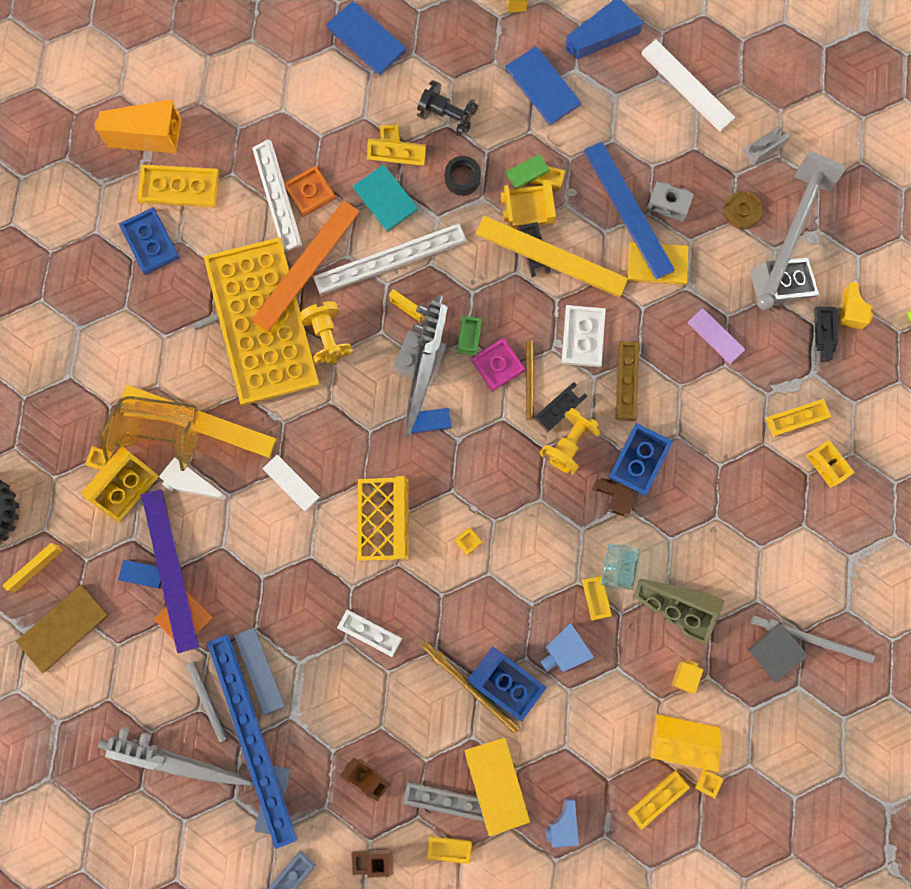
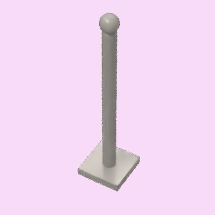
[757,151,846,310]

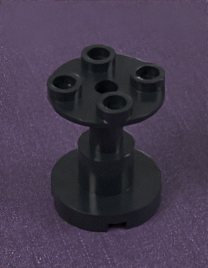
[417,80,479,136]

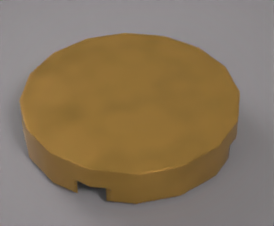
[723,191,763,229]

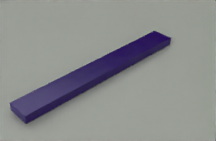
[141,489,199,654]

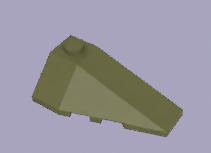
[634,579,725,645]

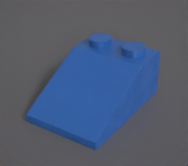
[609,423,673,496]
[468,646,547,722]

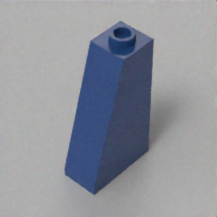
[565,0,643,59]

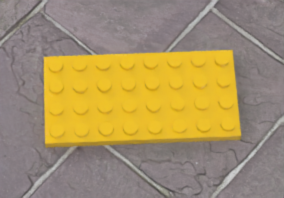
[203,237,320,406]

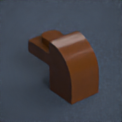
[592,478,634,518]
[340,757,391,802]
[351,849,394,878]

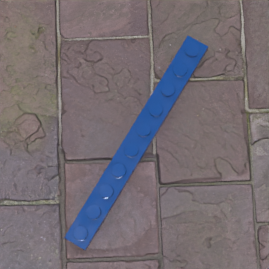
[207,635,298,849]

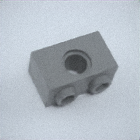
[646,181,694,222]

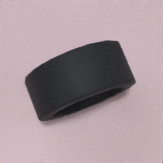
[444,156,481,196]

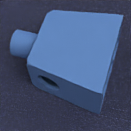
[540,623,594,672]

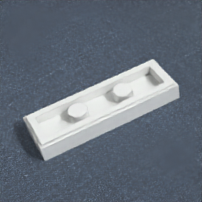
[262,455,320,512]
[337,610,402,657]

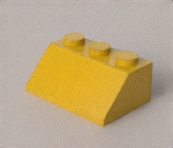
[81,446,159,523]
[650,714,722,772]

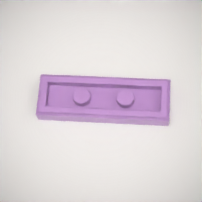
[688,308,745,364]

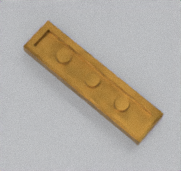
[615,341,639,421]

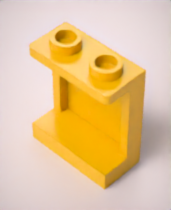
[500,180,556,228]

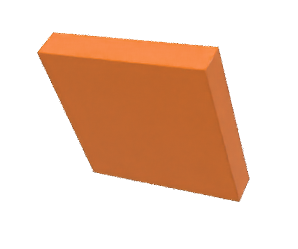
[284,165,336,217]
[154,591,213,640]

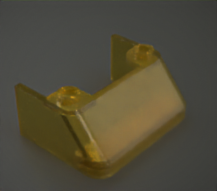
[99,396,199,471]

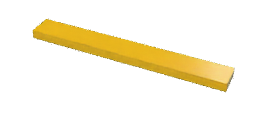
[475,215,628,297]
[119,385,277,458]

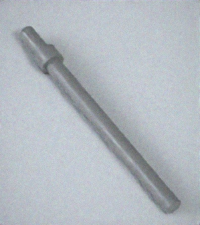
[751,615,875,663]

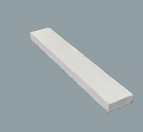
[641,40,735,132]
[252,139,302,254]

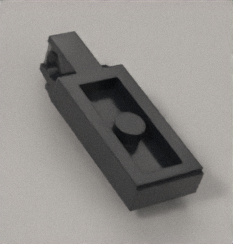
[814,307,838,362]

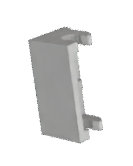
[743,126,790,166]

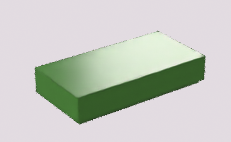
[506,154,549,190]
[457,316,482,356]

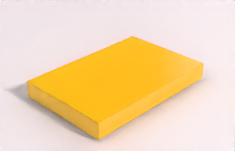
[627,242,689,285]

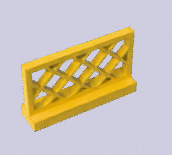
[357,476,409,561]

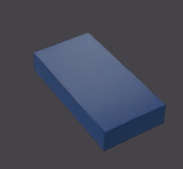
[411,408,452,434]
[118,560,161,589]

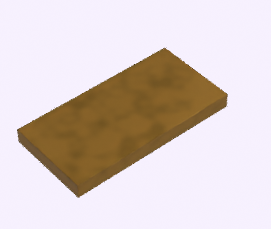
[15,585,109,673]

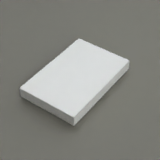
[561,305,606,367]

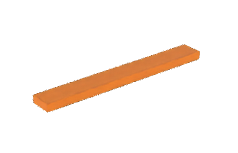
[252,200,360,333]

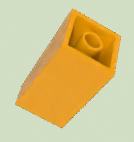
[95,100,181,154]

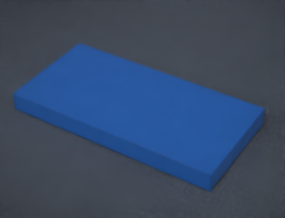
[326,0,406,76]
[506,46,581,126]

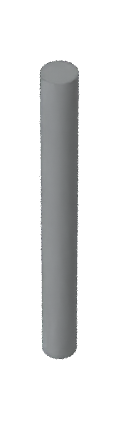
[186,662,227,743]

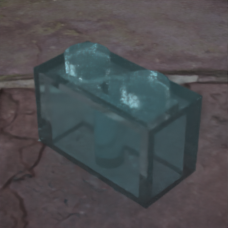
[601,544,640,590]

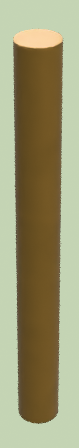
[526,341,534,420]

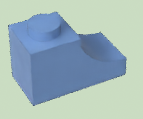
[546,798,579,847]

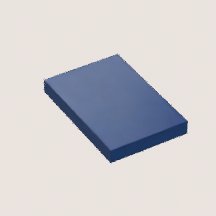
[119,207,180,275]

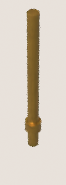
[421,641,520,734]

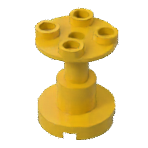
[299,301,353,365]
[539,408,601,475]

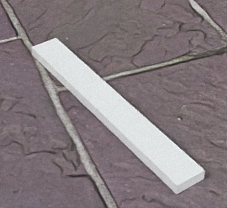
[313,223,467,296]

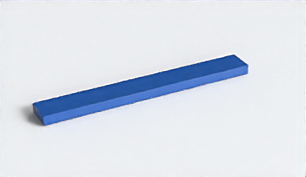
[584,142,675,280]

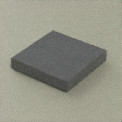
[748,622,808,683]

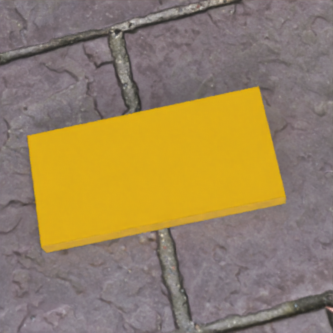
[137,165,219,208]
[464,737,530,836]

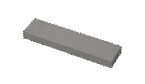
[403,782,485,822]

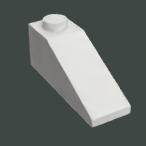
[159,458,226,500]

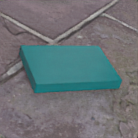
[352,164,418,232]

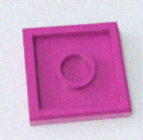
[470,337,526,392]

